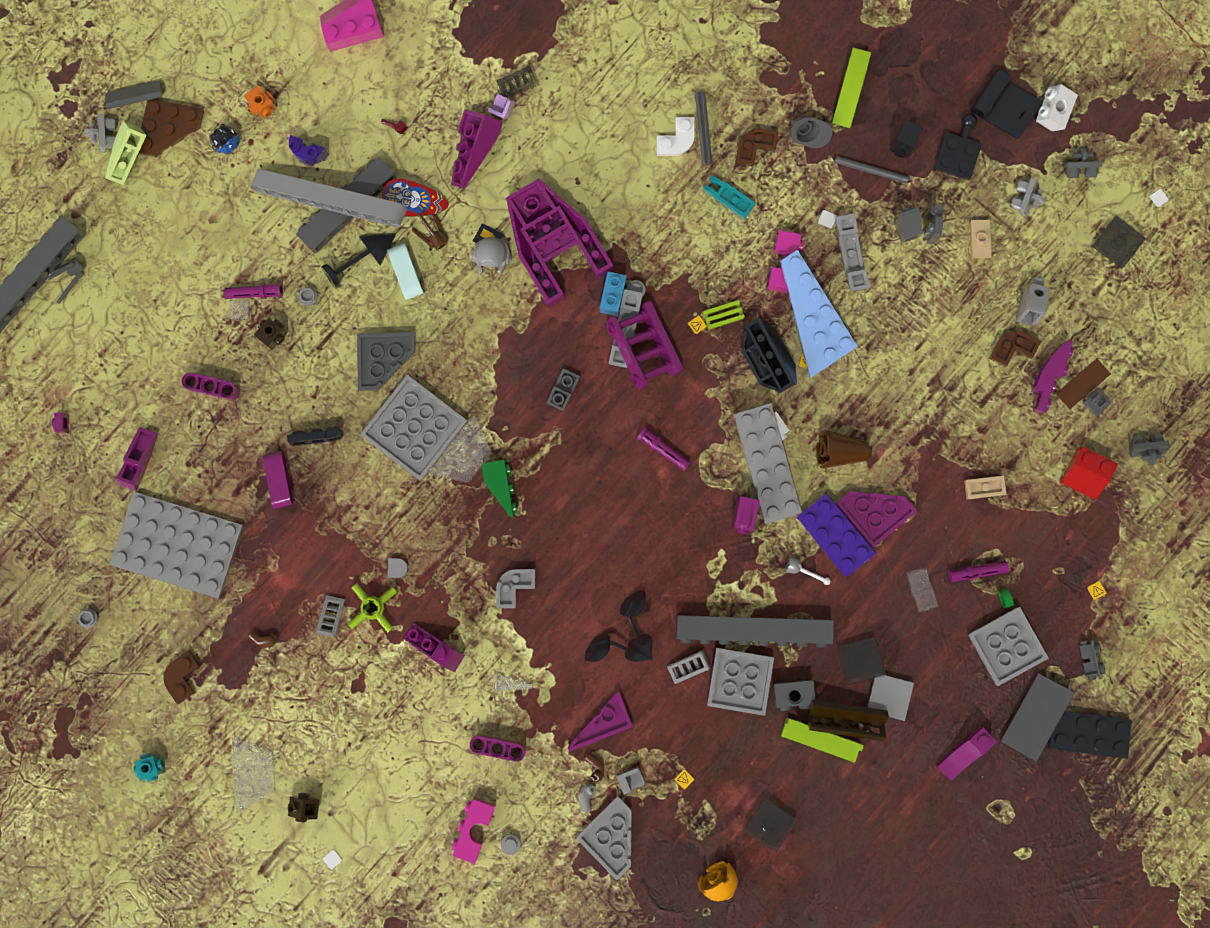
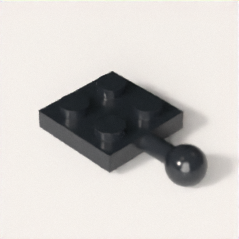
[933,114,982,181]

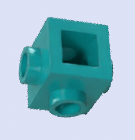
[134,753,165,782]

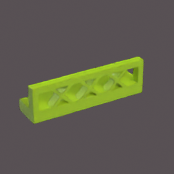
[780,717,864,763]

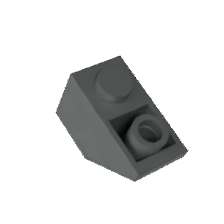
[894,207,923,244]

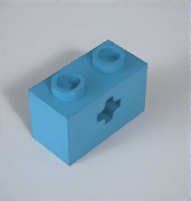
[600,272,626,316]

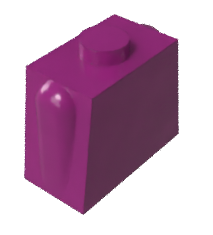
[732,496,760,535]

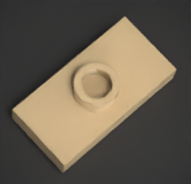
[970,220,992,259]

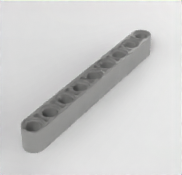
[250,169,407,227]

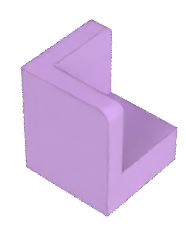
[488,94,516,119]

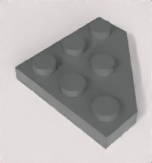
[357,332,415,391]

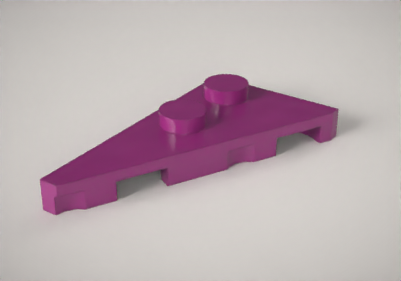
[568,691,633,752]

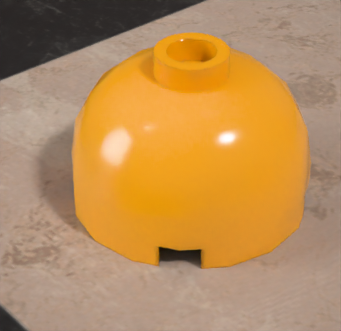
[698,861,738,901]

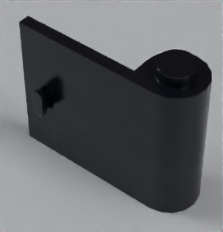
[971,70,1043,139]

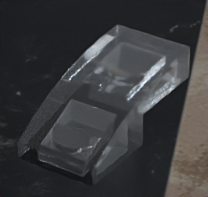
[906,567,938,612]

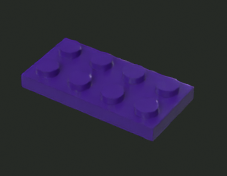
[796,493,877,577]

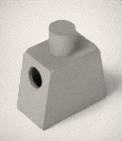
[1016,277,1050,326]

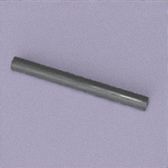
[834,156,909,184]

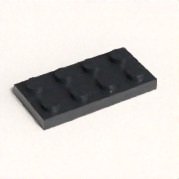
[1048,711,1132,759]

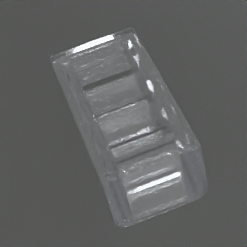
[493,674,534,691]

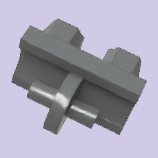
[1062,147,1102,178]
[1129,433,1170,465]

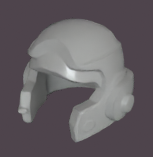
[471,237,512,275]

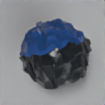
[209,123,240,154]

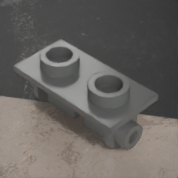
[1079,639,1106,680]

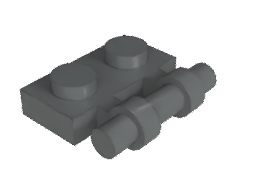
[924,203,944,245]

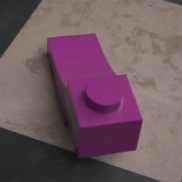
[936,726,997,781]

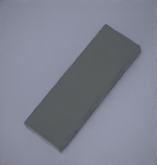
[105,80,162,109]

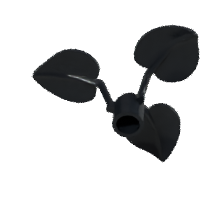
[585,590,653,662]

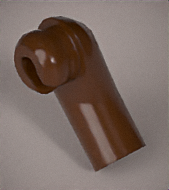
[248,630,278,648]
[584,752,604,782]

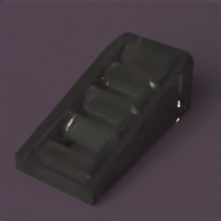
[497,66,540,98]

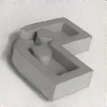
[496,569,535,608]

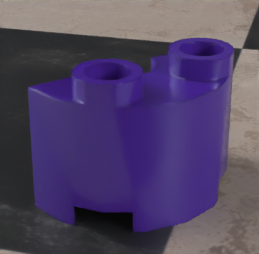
[289,135,329,166]

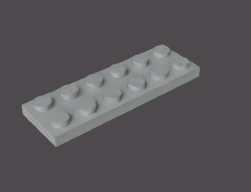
[733,402,802,524]

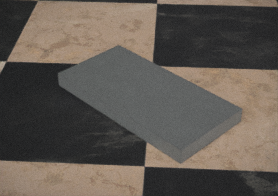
[1001,673,1075,762]

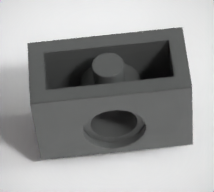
[772,680,815,711]

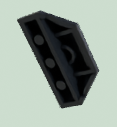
[741,316,797,393]

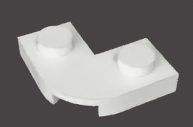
[657,117,694,156]

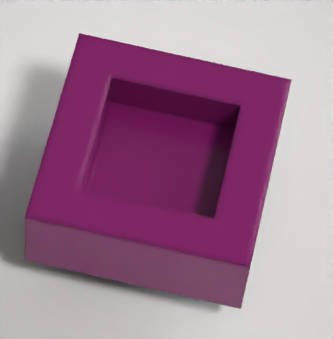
[52,412,69,434]

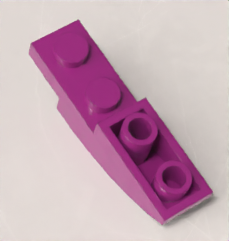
[1031,340,1074,414]

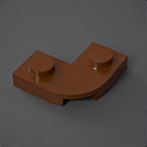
[735,128,779,167]
[989,331,1041,367]
[163,650,200,705]

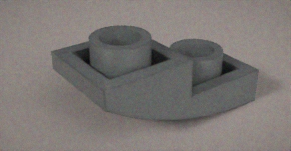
[547,368,581,411]

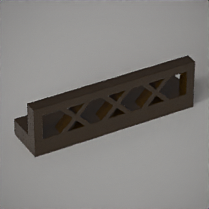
[807,700,889,741]

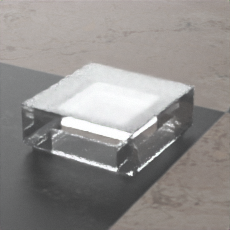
[229,300,250,320]

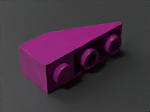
[404,623,465,672]

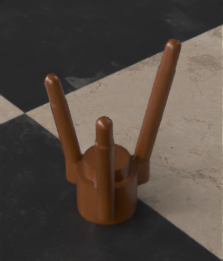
[412,212,448,251]

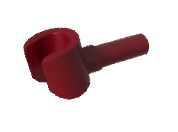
[381,119,408,134]

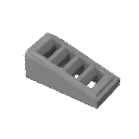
[316,595,345,637]
[667,649,712,684]

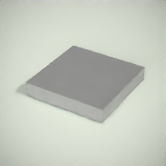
[867,673,914,721]

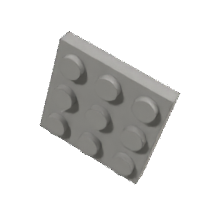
[967,607,1049,686]
[707,648,774,716]

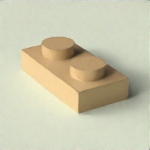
[964,476,1007,500]

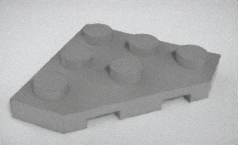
[576,796,631,881]

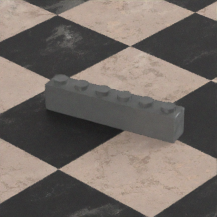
[296,157,397,254]

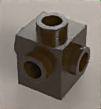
[254,317,287,350]
[288,793,320,822]

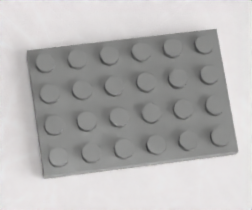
[109,492,244,599]

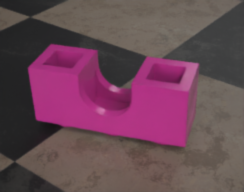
[767,230,804,293]
[451,797,496,864]

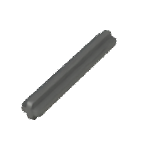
[695,92,712,166]

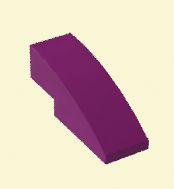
[116,427,158,491]

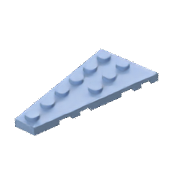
[780,250,858,378]

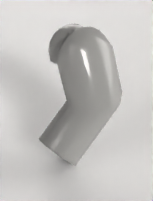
[578,783,596,813]

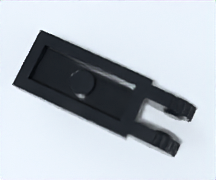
[287,426,343,446]

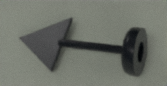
[321,234,396,289]

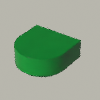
[997,587,1014,608]

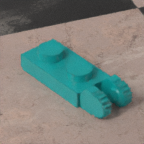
[702,176,756,220]

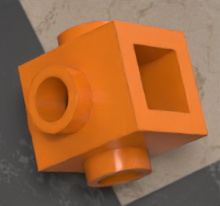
[244,85,276,119]

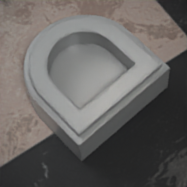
[388,558,408,578]

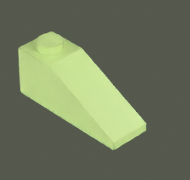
[105,121,146,185]

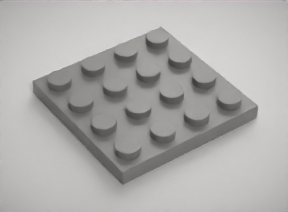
[360,375,468,481]

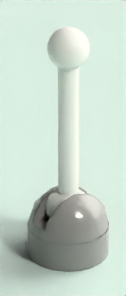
[785,557,831,585]

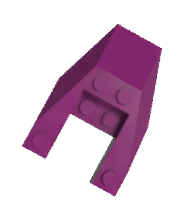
[506,179,614,308]

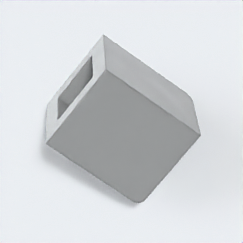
[616,766,645,795]

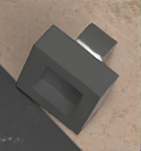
[1083,389,1112,416]

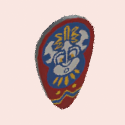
[381,179,449,217]

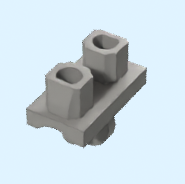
[84,114,116,152]
[1011,178,1046,217]

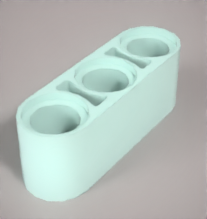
[387,243,424,300]

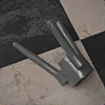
[47,257,84,304]

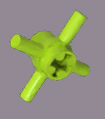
[348,583,397,633]

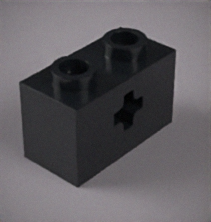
[890,120,923,158]

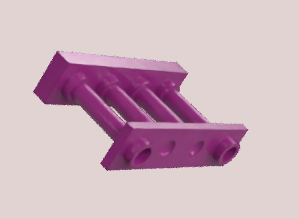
[606,301,684,391]

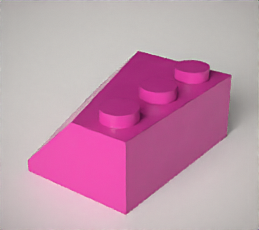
[320,0,384,52]

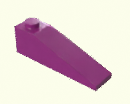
[451,109,503,189]

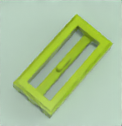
[703,300,745,330]

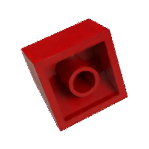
[1060,447,1118,500]

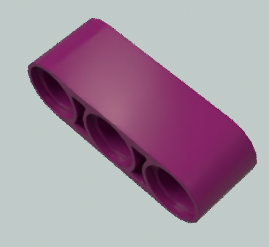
[182,373,240,401]
[263,451,294,509]
[469,735,526,762]

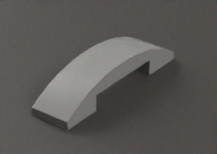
[835,213,870,292]
[608,289,643,368]

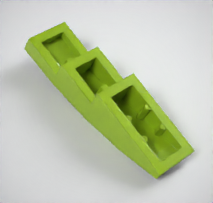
[832,48,871,128]

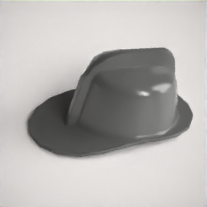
[791,115,832,148]

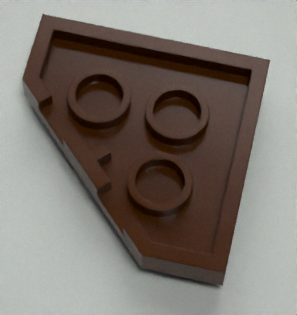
[138,99,204,157]

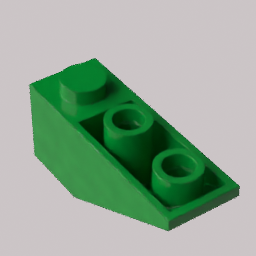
[481,460,517,518]

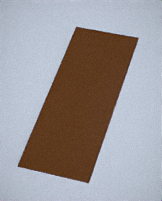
[1056,359,1111,409]

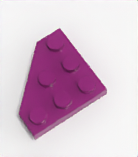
[836,491,917,548]

